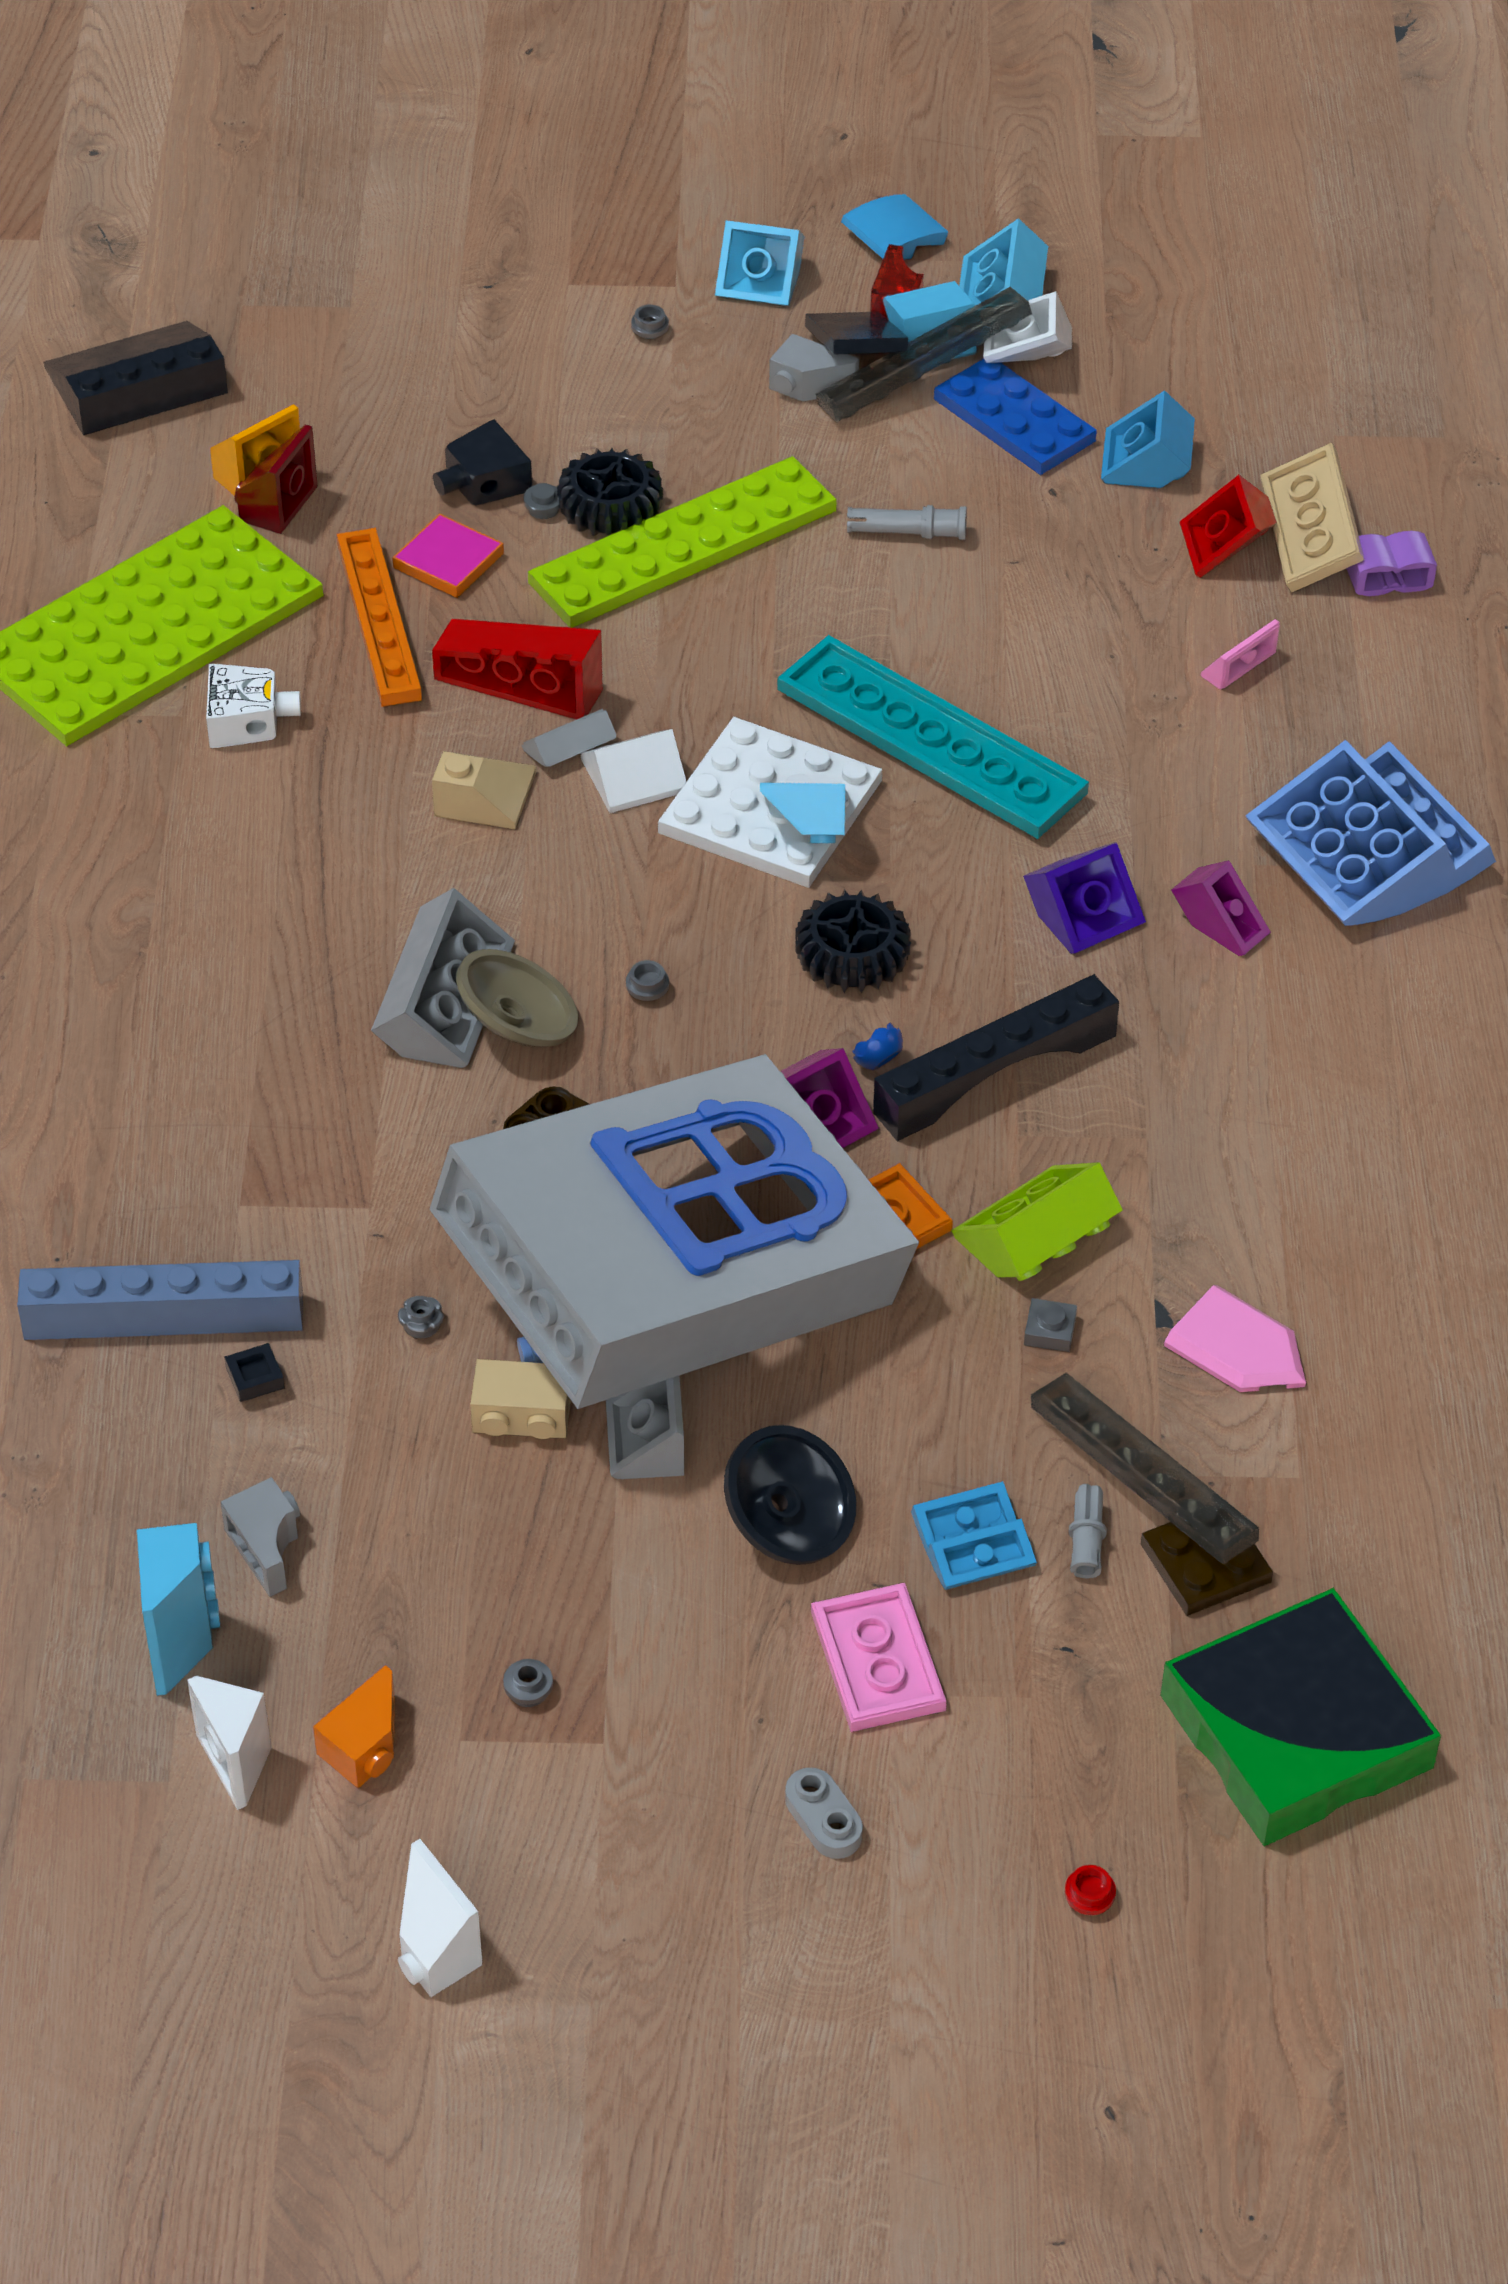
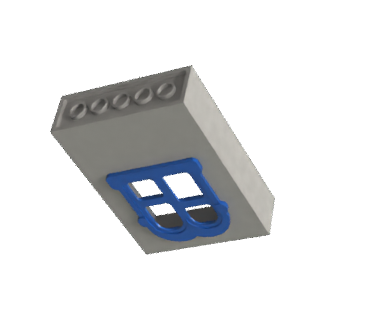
[429,1054,919,1409]

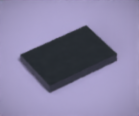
[805,311,908,354]

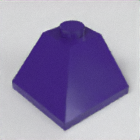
[1023,842,1146,954]

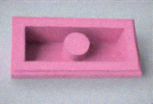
[1201,619,1279,690]

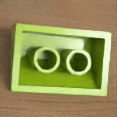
[951,1162,1123,1281]

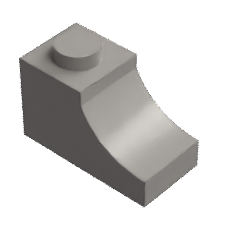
[221,1477,300,1597]

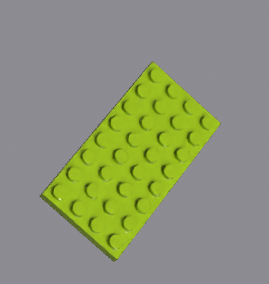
[0,505,324,747]

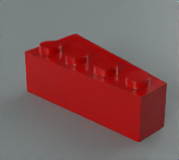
[432,619,603,719]

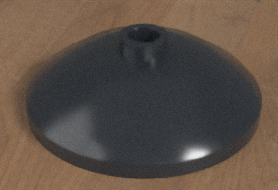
[724,1425,857,1565]

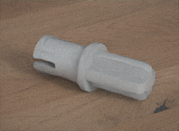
[1068,1484,1107,1579]

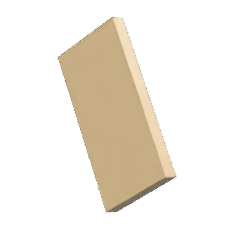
[1261,443,1365,592]

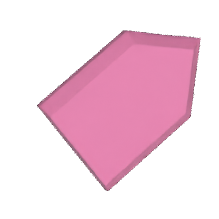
[1164,1285,1306,1392]

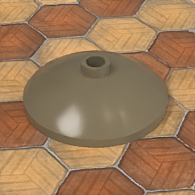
[456,949,578,1047]

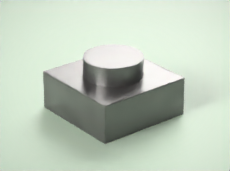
[1024,1298,1077,1352]

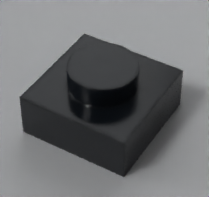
[224,1343,285,1402]

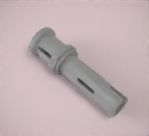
[847,505,967,540]

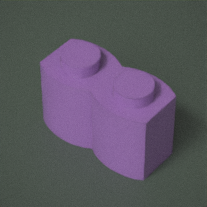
[1347,531,1437,596]

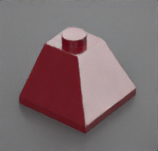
[234,424,318,534]

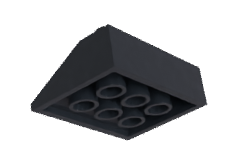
[44,321,228,436]

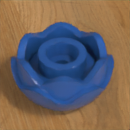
[852,1022,903,1070]

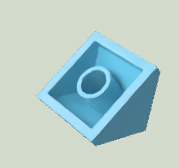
[883,281,977,370]

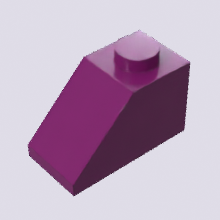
[1171,860,1271,956]

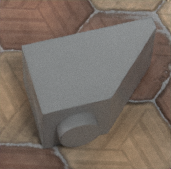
[769,334,859,401]

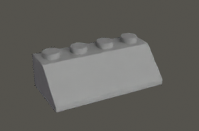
[371,888,515,1068]

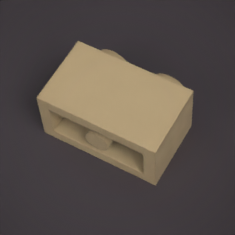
[470,1359,571,1439]

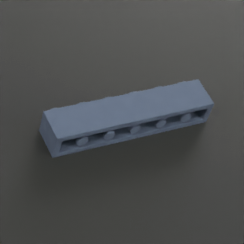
[17,1260,303,1340]

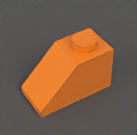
[313,1665,395,1788]

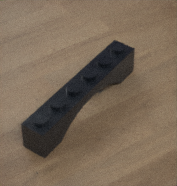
[873,974,1120,1142]

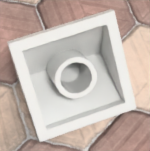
[581,729,686,813]
[187,1676,271,1810]

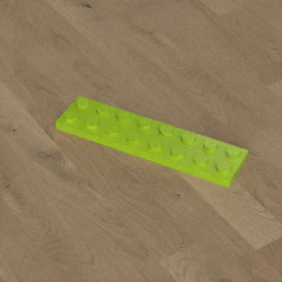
[528,456,837,628]

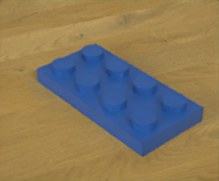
[934,358,1097,475]

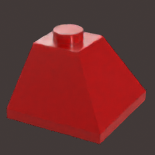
[1179,474,1277,578]

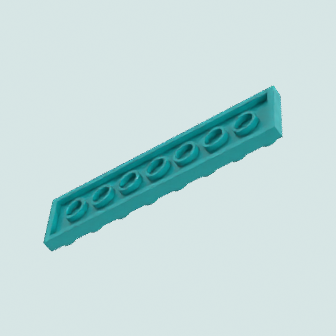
[777,635,1089,839]

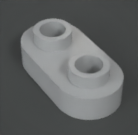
[785,1768,863,1859]

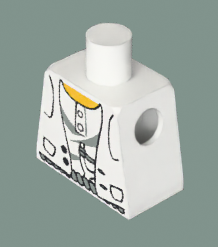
[206,664,301,748]

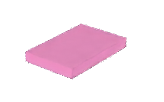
[811,1583,946,1732]

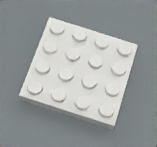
[658,717,882,888]

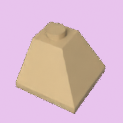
[432,751,536,829]

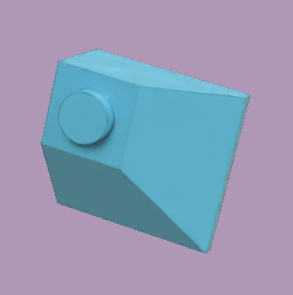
[715,220,805,306]
[760,783,845,843]

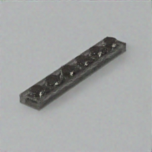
[816,287,1032,422]
[1031,1373,1259,1564]

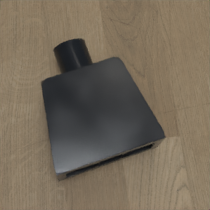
[433,419,532,506]

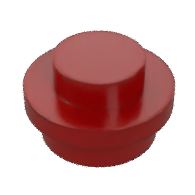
[1065,1865,1116,1915]

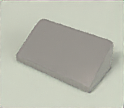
[521,709,616,767]

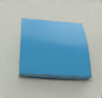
[841,194,948,260]
[911,1481,1037,1590]

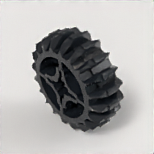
[557,448,663,536]
[795,889,911,993]

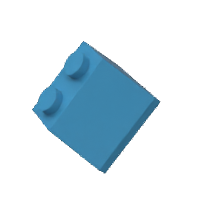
[1101,390,1195,488]

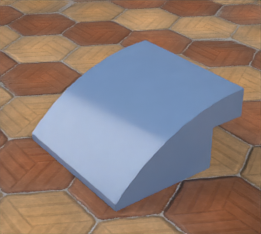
[1245,740,1496,926]

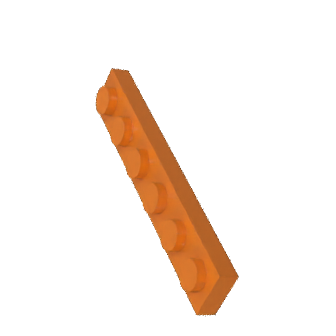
[337,528,422,707]

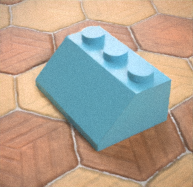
[959,218,1048,334]
[137,1523,220,1696]

